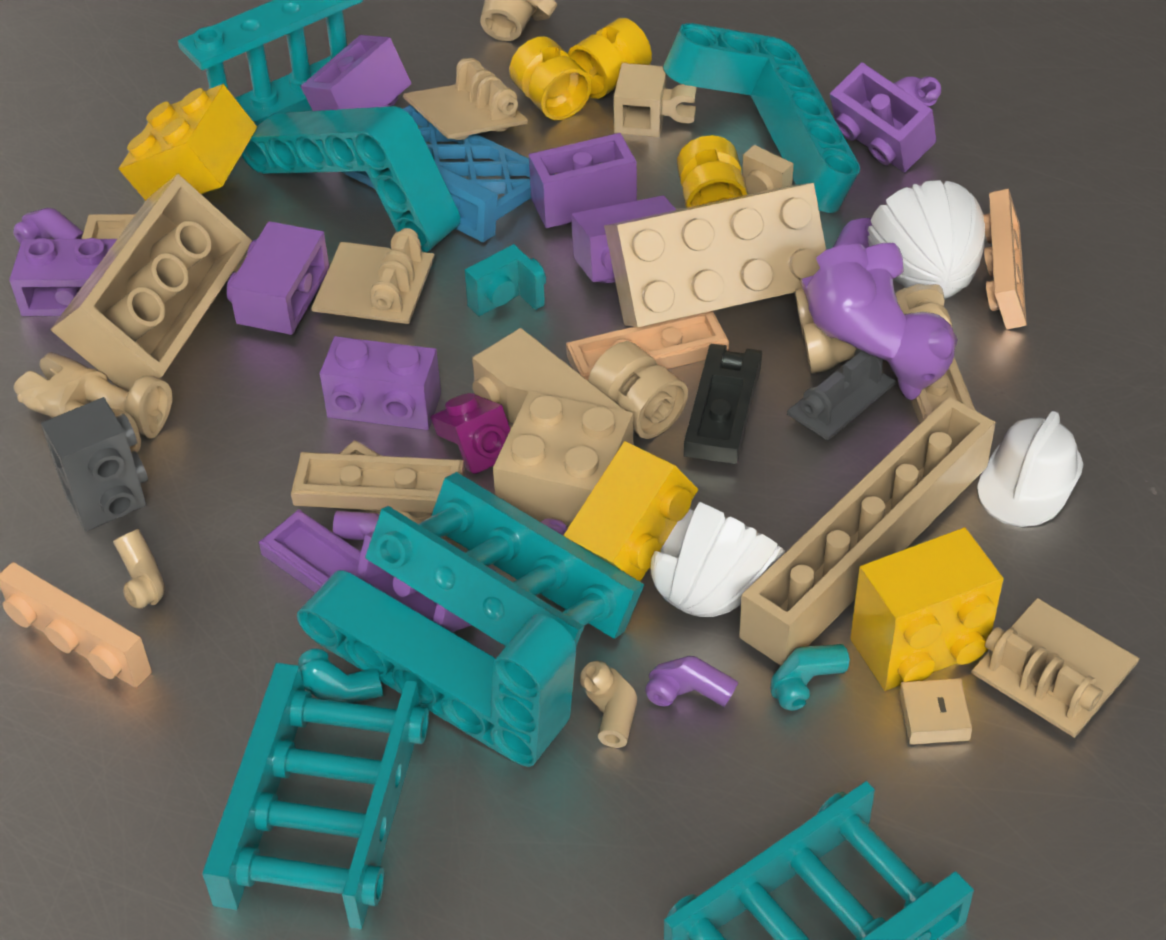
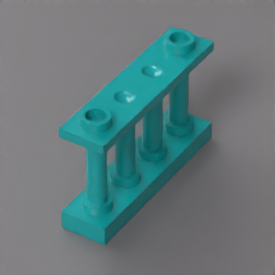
[177,0,363,126]
[365,472,645,646]
[202,663,429,929]
[664,781,974,940]

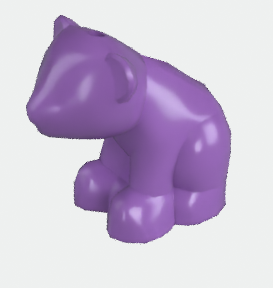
[801,243,958,400]

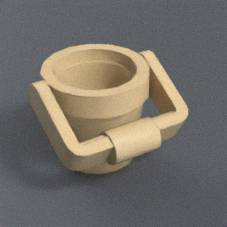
[480,0,557,41]

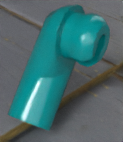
[770,644,850,711]
[298,648,383,703]

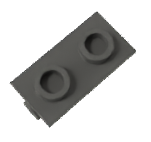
[787,349,896,441]

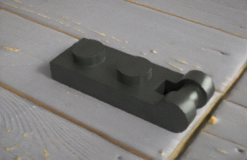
[684,343,762,464]

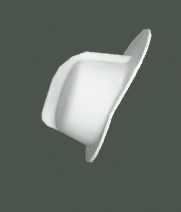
[977,410,1084,527]

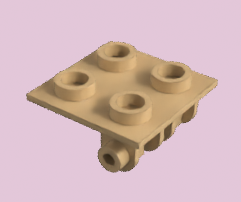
[403,58,528,140]
[312,228,435,324]
[972,598,1140,738]

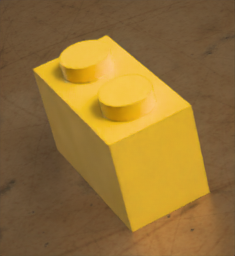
[563,441,699,581]

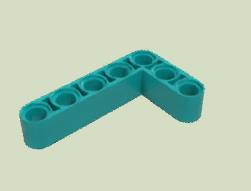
[663,23,860,213]
[241,106,460,253]
[296,570,576,767]

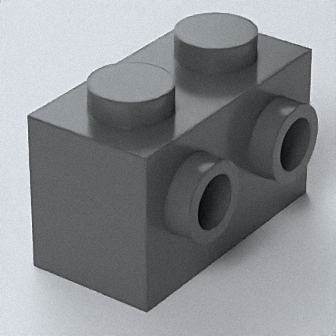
[41,397,148,532]

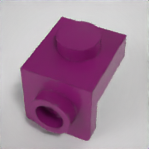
[430,393,510,474]

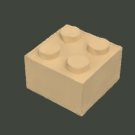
[493,390,633,528]

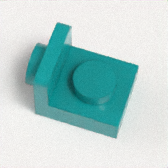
[465,244,546,317]

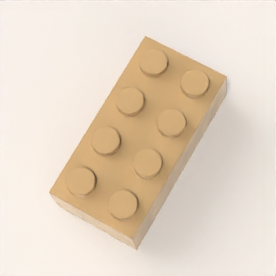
[50,174,252,392]
[604,183,826,327]

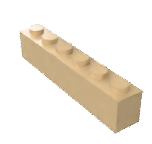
[739,396,996,665]

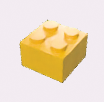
[118,84,257,201]
[850,527,1004,691]

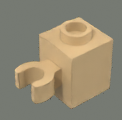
[614,63,697,137]

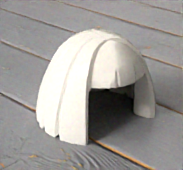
[867,180,985,299]
[650,502,786,617]

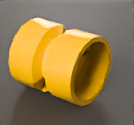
[568,18,652,99]
[509,37,592,120]
[677,135,748,208]

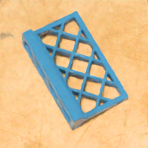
[342,105,554,243]

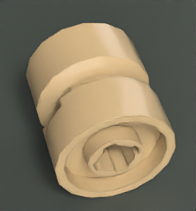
[588,341,688,439]

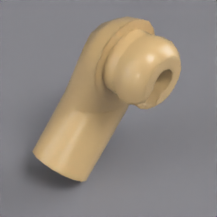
[113,528,165,609]
[580,661,637,748]

